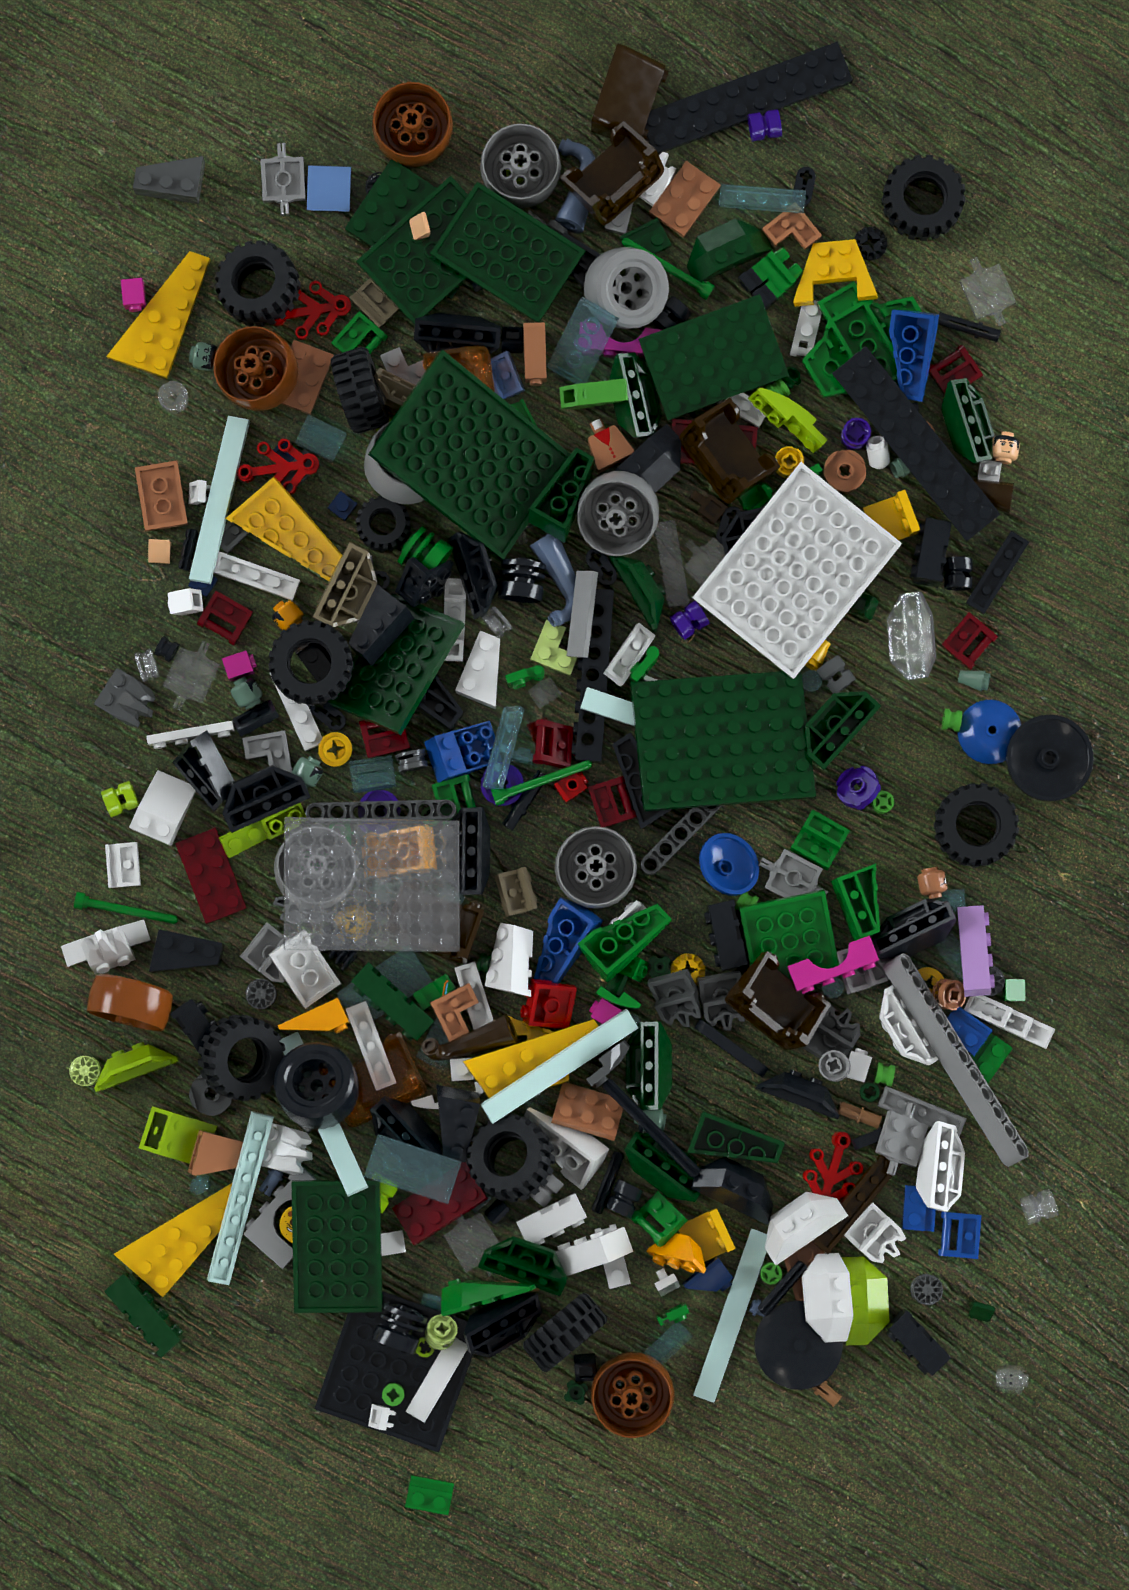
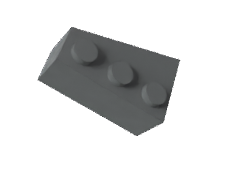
[133,156,205,204]

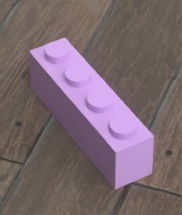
[957,905,995,997]

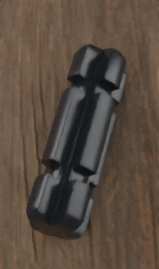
[178,529,198,571]

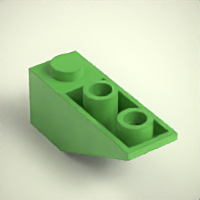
[559,379,628,410]

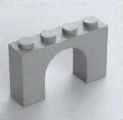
[244,1169,317,1269]

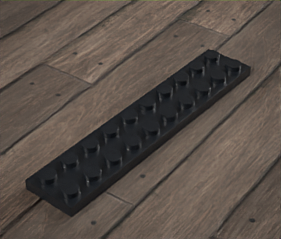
[645,41,853,154]
[832,346,1001,542]

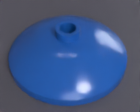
[957,700,1022,764]
[699,833,759,896]

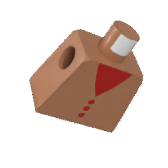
[588,419,634,474]

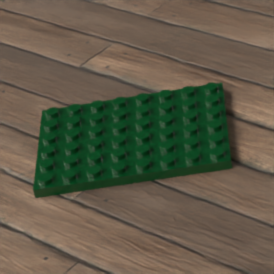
[368,350,571,560]
[630,671,816,811]

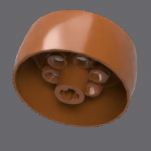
[372,82,453,167]
[213,326,298,411]
[87,974,173,1032]
[591,1352,675,1438]

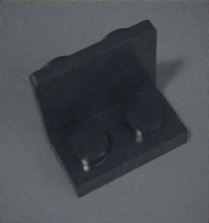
[395,557,454,607]

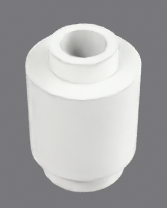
[866,436,890,469]

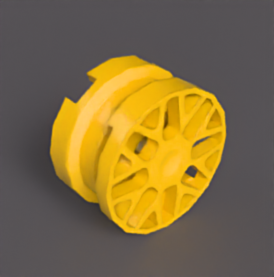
[775,446,804,479]

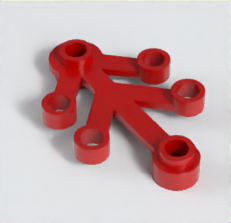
[273,281,351,340]
[237,439,320,495]
[803,1131,863,1200]

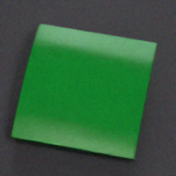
[790,809,850,871]
[595,986,641,1010]

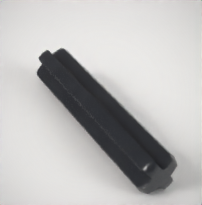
[592,1151,624,1214]
[757,1261,808,1316]

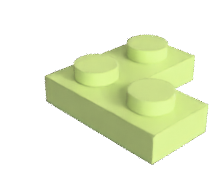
[530,620,577,676]

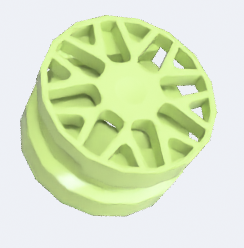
[69,1056,102,1086]
[425,1314,458,1350]

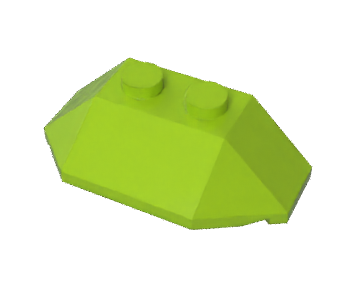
[94,1042,180,1092]
[842,1256,889,1346]

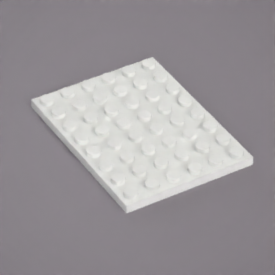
[692,462,902,679]

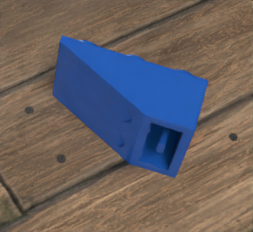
[424,721,504,783]

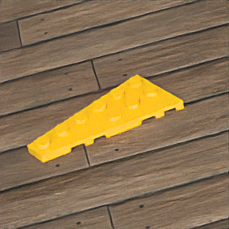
[106,251,210,379]
[225,476,342,581]
[462,1019,599,1098]
[114,1183,232,1297]

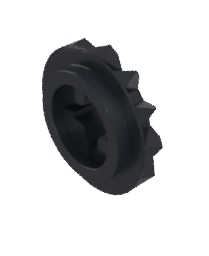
[854,226,887,260]

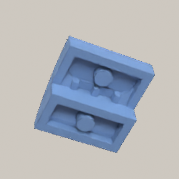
[307,165,351,212]
[467,351,525,400]

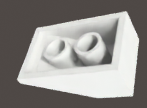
[129,770,196,847]

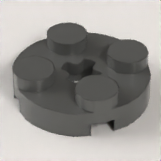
[189,1075,232,1116]

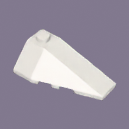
[524,1107,609,1190]

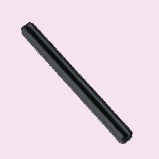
[602,1078,701,1178]

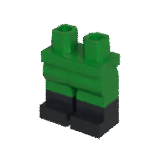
[738,248,803,310]

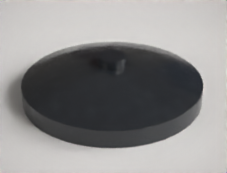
[1006,715,1094,802]
[754,1300,843,1390]

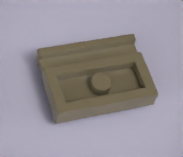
[349,278,399,328]

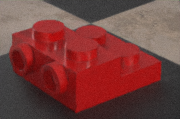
[521,979,577,1029]

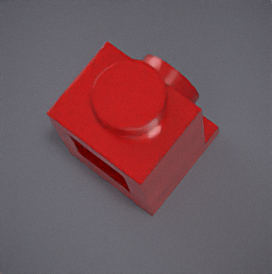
[554,772,588,804]

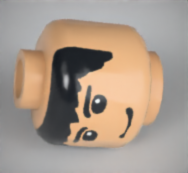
[992,432,1020,464]

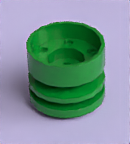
[397,526,453,570]

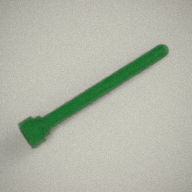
[622,238,715,300]
[491,760,592,806]
[74,892,178,924]

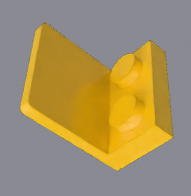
[863,490,920,540]
[678,1208,736,1262]

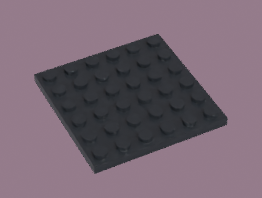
[314,1291,473,1453]

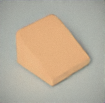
[409,212,430,240]
[148,539,171,564]

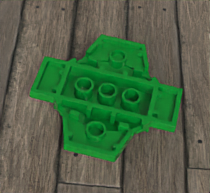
[802,281,922,398]

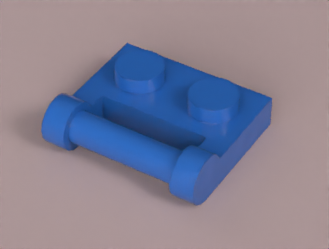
[938,1212,982,1259]

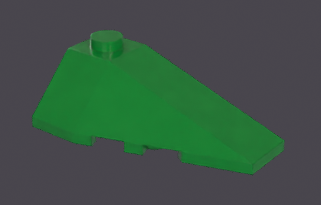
[578,904,672,982]
[441,1278,536,1317]

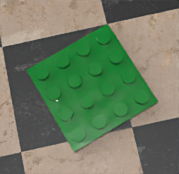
[739,890,839,981]

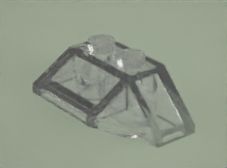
[887,591,936,680]

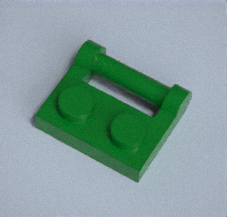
[331,311,388,354]
[629,646,659,683]
[432,774,476,827]
[631,1191,688,1247]

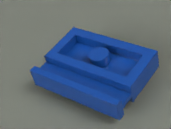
[947,1007,993,1056]
[902,1185,936,1232]

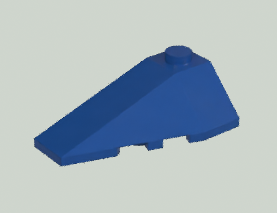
[889,309,939,402]
[534,897,604,984]

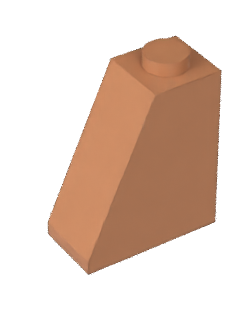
[523,322,547,386]
[188,1130,243,1176]

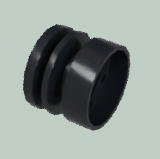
[498,558,546,603]
[372,1303,428,1354]

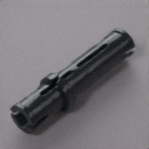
[938,312,1001,343]
[501,770,545,831]

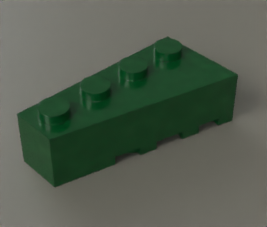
[529,447,594,543]
[351,962,435,1041]
[687,1111,785,1163]
[104,1273,185,1358]

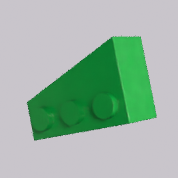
[831,864,880,941]

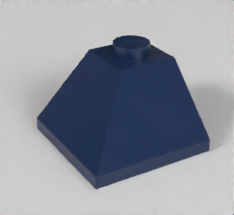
[682,1256,733,1292]

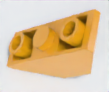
[646,1233,706,1273]

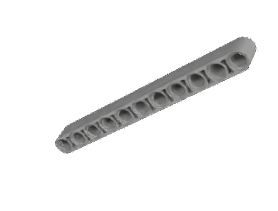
[884,953,1028,1167]

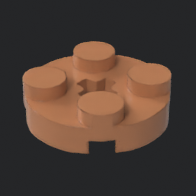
[823,450,866,494]

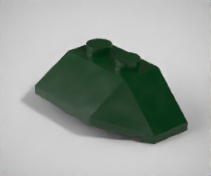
[687,218,773,282]
[609,352,662,438]
[941,378,995,463]
[609,555,666,632]
[805,691,881,770]
[626,1022,672,1110]
[624,1132,701,1202]
[478,1236,568,1296]

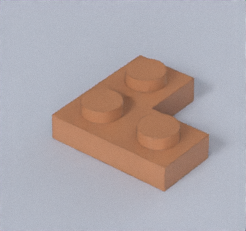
[762,202,822,250]
[430,983,479,1042]

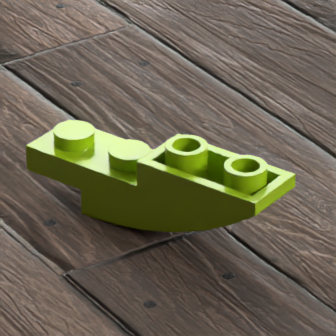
[748,387,827,453]
[219,803,308,858]

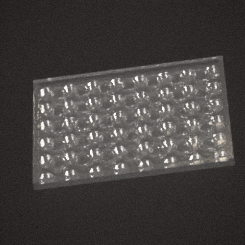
[284,817,460,952]

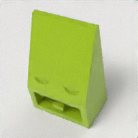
[139,1106,217,1164]

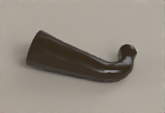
[948,448,1014,513]
[422,1014,518,1061]

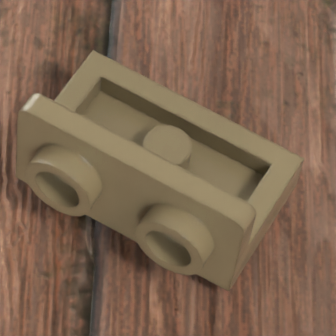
[494,867,537,917]

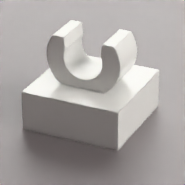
[977,460,1002,482]
[188,480,211,505]
[654,1268,680,1297]
[368,1404,396,1430]

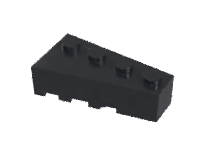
[613,732,673,829]

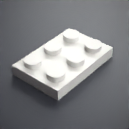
[268,930,341,1009]

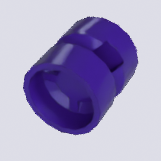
[748,109,782,142]
[841,418,871,451]
[669,601,710,640]

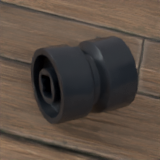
[653,296,692,330]
[944,557,973,591]
[606,1179,643,1219]

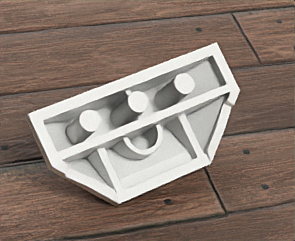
[879,985,939,1065]
[916,1121,965,1212]
[765,1192,848,1265]
[802,1253,853,1343]

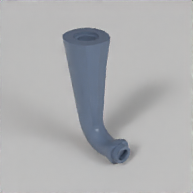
[555,138,595,234]
[529,534,576,627]

